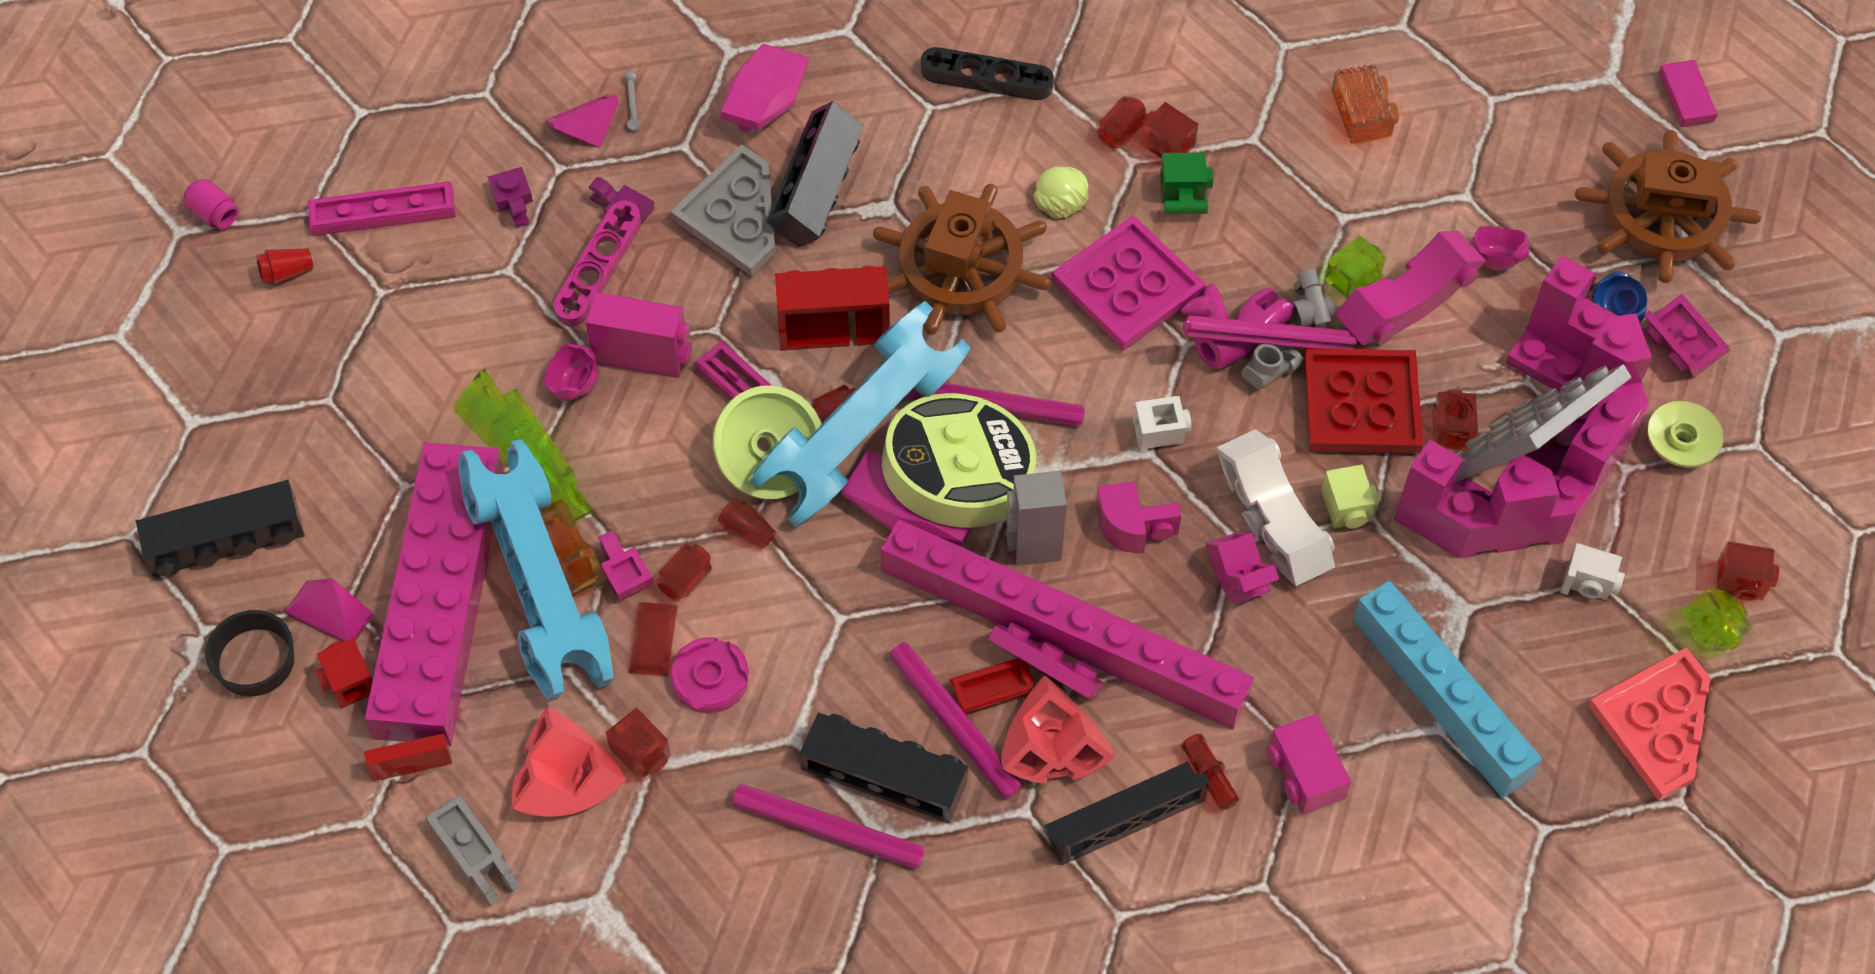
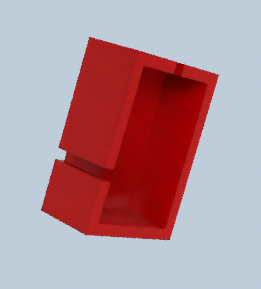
[775,265,890,351]

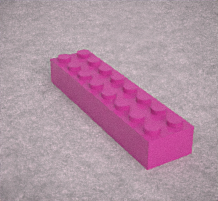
[365,442,505,746]

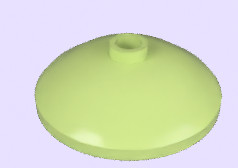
[713,386,821,500]

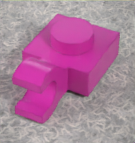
[598,530,653,601]

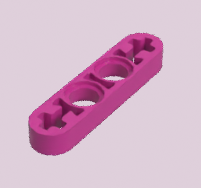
[554,200,641,326]

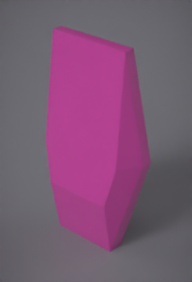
[721,43,809,132]
[841,450,973,546]

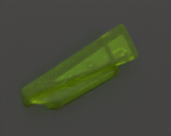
[454,369,592,526]

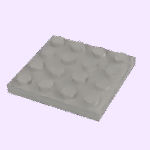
[1454,364,1632,482]

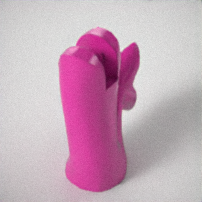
[1181,283,1295,369]

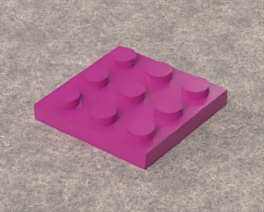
[1051,215,1206,351]

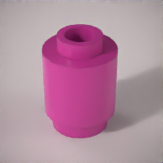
[184,179,239,230]

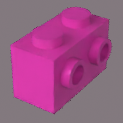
[1267,713,1352,815]

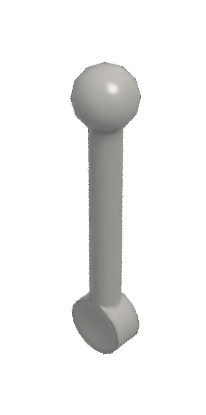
[623,71,641,134]

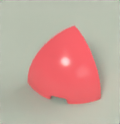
[1001,675,1115,783]
[512,706,625,817]

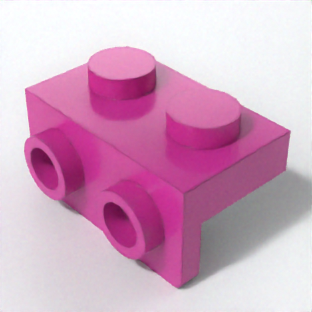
[1644,293,1730,378]

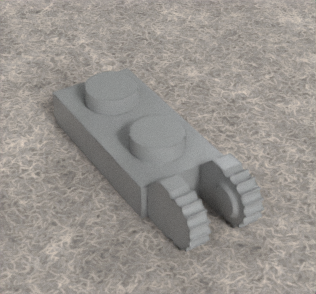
[425,795,520,906]

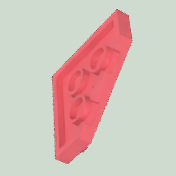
[1588,647,1711,801]

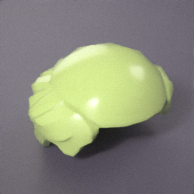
[1034,166,1089,219]

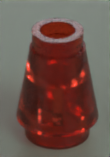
[718,497,777,549]

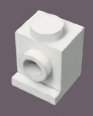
[1132,396,1191,453]
[1560,543,1625,600]

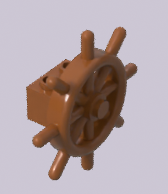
[1575,130,1762,283]
[873,184,1051,335]

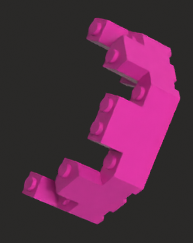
[1394,255,1652,559]

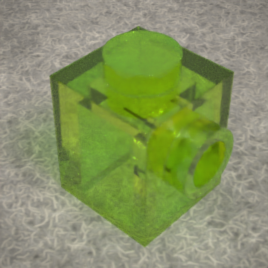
[1325,235,1386,299]

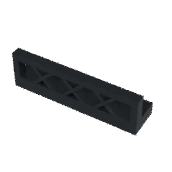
[1044,761,1210,865]

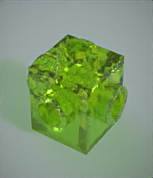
[1680,588,1752,652]

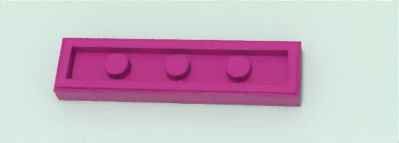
[308,181,456,236]

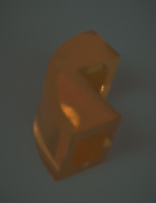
[539,500,606,596]

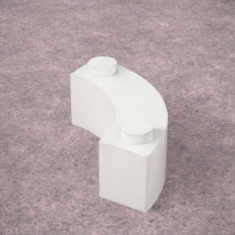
[1216,429,1335,586]

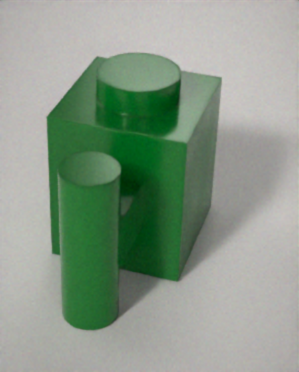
[1160,153,1213,215]

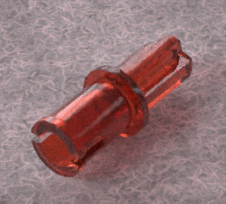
[1180,734,1239,811]

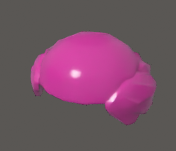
[1470,226,1530,270]
[543,344,599,401]

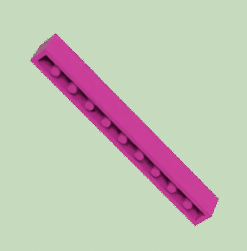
[881,519,1254,729]

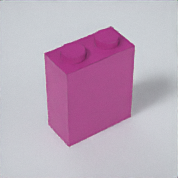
[586,292,692,378]

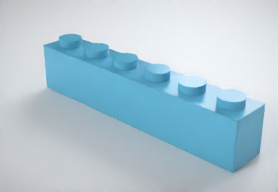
[1353,580,1542,799]

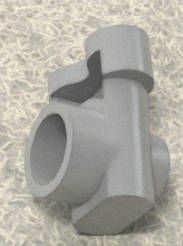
[1292,269,1335,329]
[1241,344,1303,390]

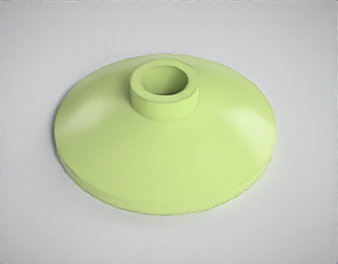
[1647,401,1724,468]

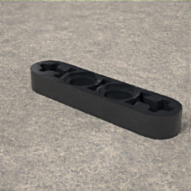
[921,47,1054,100]

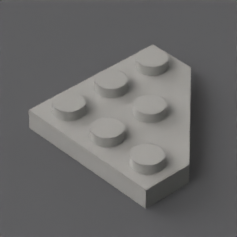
[670,145,776,277]

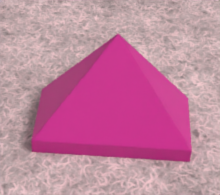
[545,93,619,148]
[285,578,373,642]

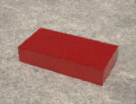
[364,733,453,782]

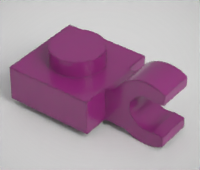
[487,167,533,227]
[589,177,654,227]

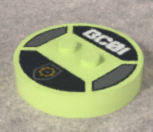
[881,393,1036,528]

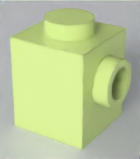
[1321,464,1378,529]

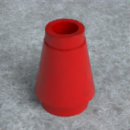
[256,248,313,285]

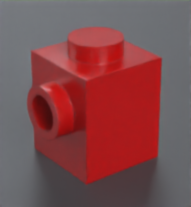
[315,638,373,709]

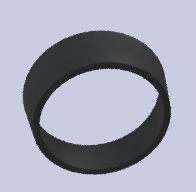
[205,610,294,696]

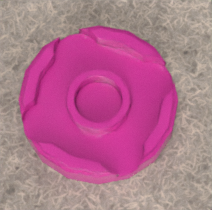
[670,637,749,714]

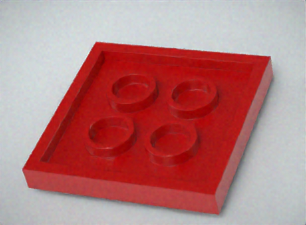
[1303,348,1424,453]

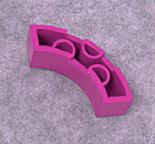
[1335,231,1486,345]

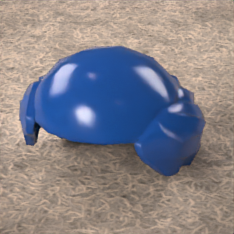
[1591,272,1648,323]

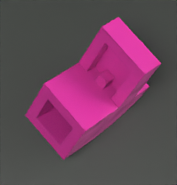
[1095,481,1182,553]
[1205,531,1279,604]

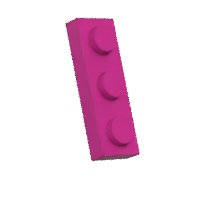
[988,622,1105,698]

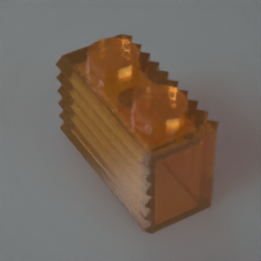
[1332,63,1399,144]

